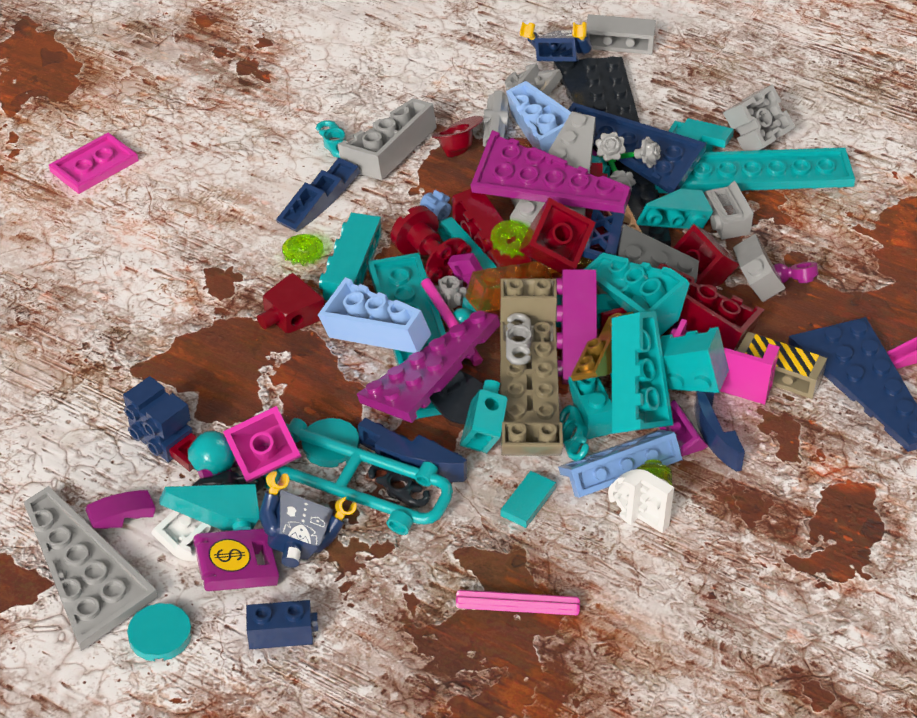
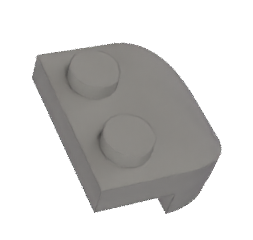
[505,63,562,96]

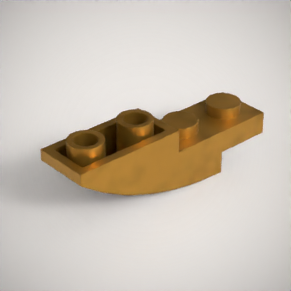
[570,312,633,381]

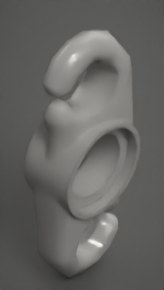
[506,313,531,365]

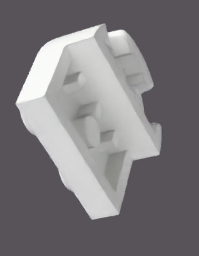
[608,469,674,533]
[151,511,223,561]

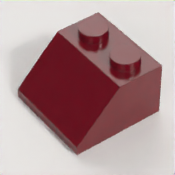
[518,197,596,274]
[673,224,739,287]

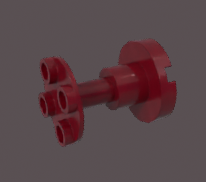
[390,205,472,284]

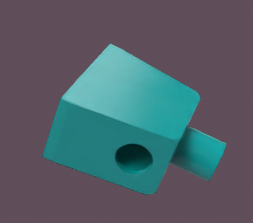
[459,380,508,454]

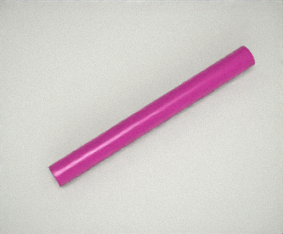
[421,278,483,366]

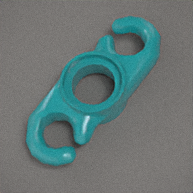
[315,120,346,158]
[559,405,589,462]

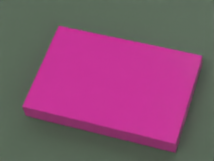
[49,132,139,194]

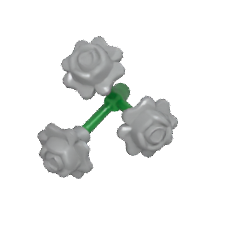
[595,132,661,191]

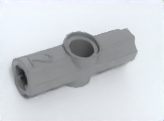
[483,90,509,147]

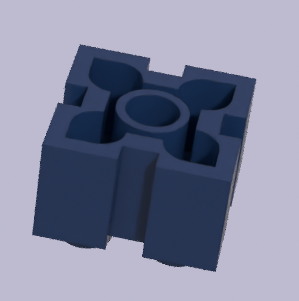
[123,376,193,463]

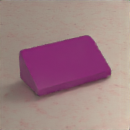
[659,400,708,457]

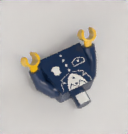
[520,22,592,61]
[259,471,357,568]

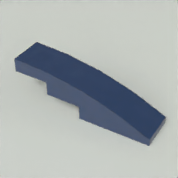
[276,157,360,232]

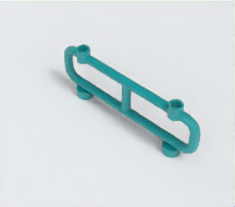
[256,418,453,535]

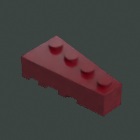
[452,189,535,288]

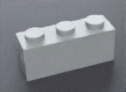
[586,14,656,55]

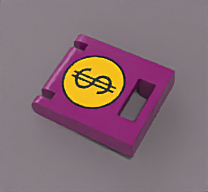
[193,529,279,591]

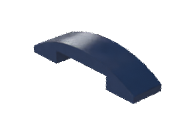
[694,391,745,472]

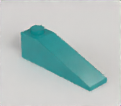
[584,253,690,336]

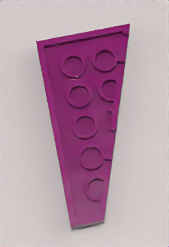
[471,130,631,214]
[357,310,500,423]

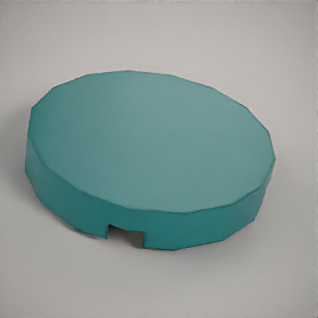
[301,418,360,468]
[127,603,192,661]

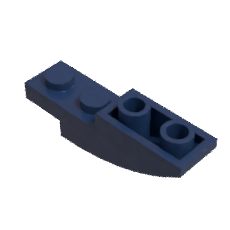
[358,418,467,482]

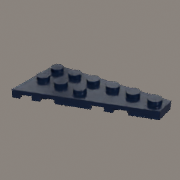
[568,103,706,193]
[788,317,917,452]

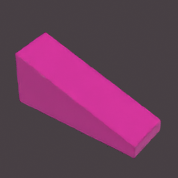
[887,337,917,369]

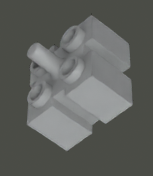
[723,84,795,151]

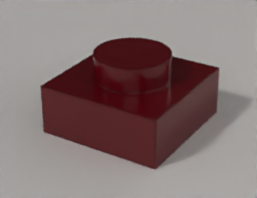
[169,433,197,472]

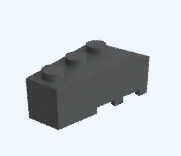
[616,224,699,283]

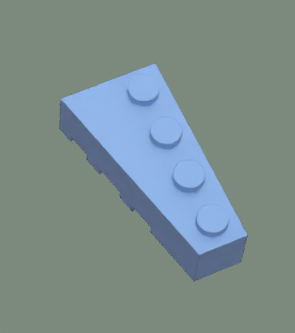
[506,81,571,153]
[318,277,431,353]

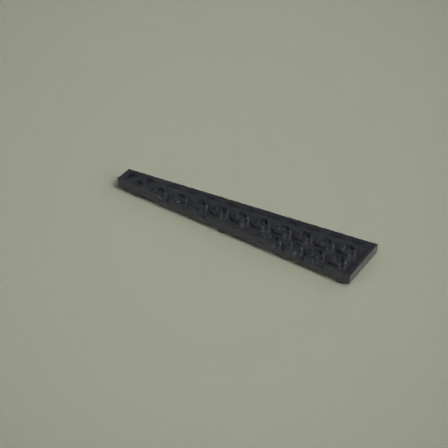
[553,56,671,247]

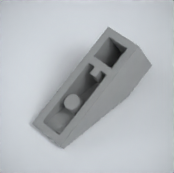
[733,234,785,302]

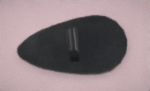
[429,370,484,424]

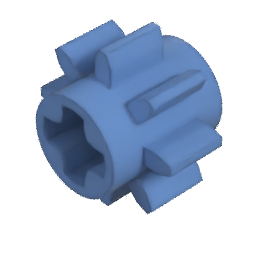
[420,190,451,221]

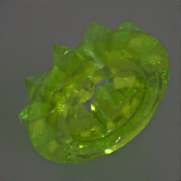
[490,220,528,258]
[282,234,324,266]

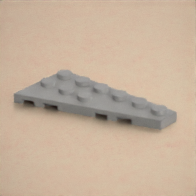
[510,111,596,228]
[24,486,158,651]

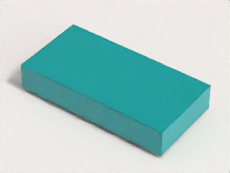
[500,471,556,528]

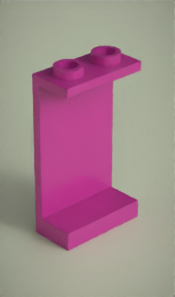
[670,319,780,405]

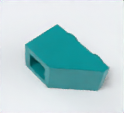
[568,377,612,440]

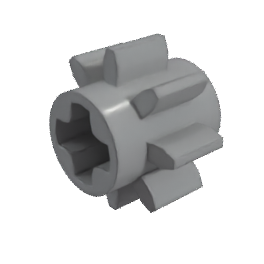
[435,276,466,309]

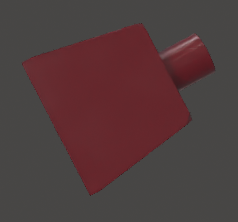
[257,272,324,333]

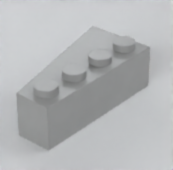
[338,98,437,180]

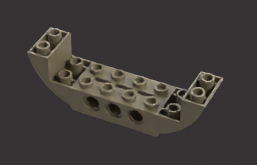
[500,278,563,456]

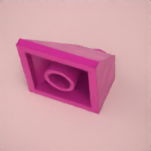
[223,406,301,483]

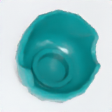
[188,431,236,475]

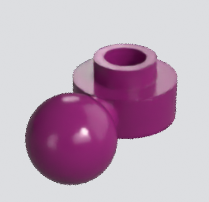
[773,262,819,283]

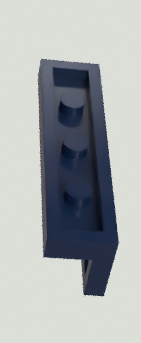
[582,209,625,260]

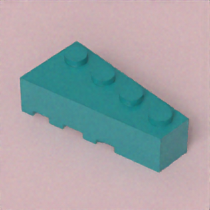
[612,311,673,434]
[610,327,729,393]

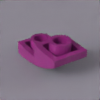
[86,490,156,529]

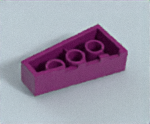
[556,270,597,384]

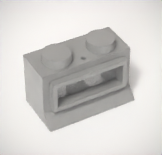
[705,181,753,240]

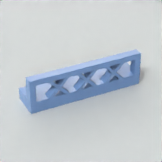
[558,430,683,498]

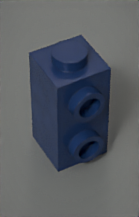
[246,600,319,650]

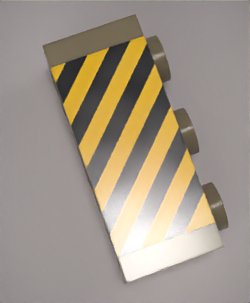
[737,332,827,399]

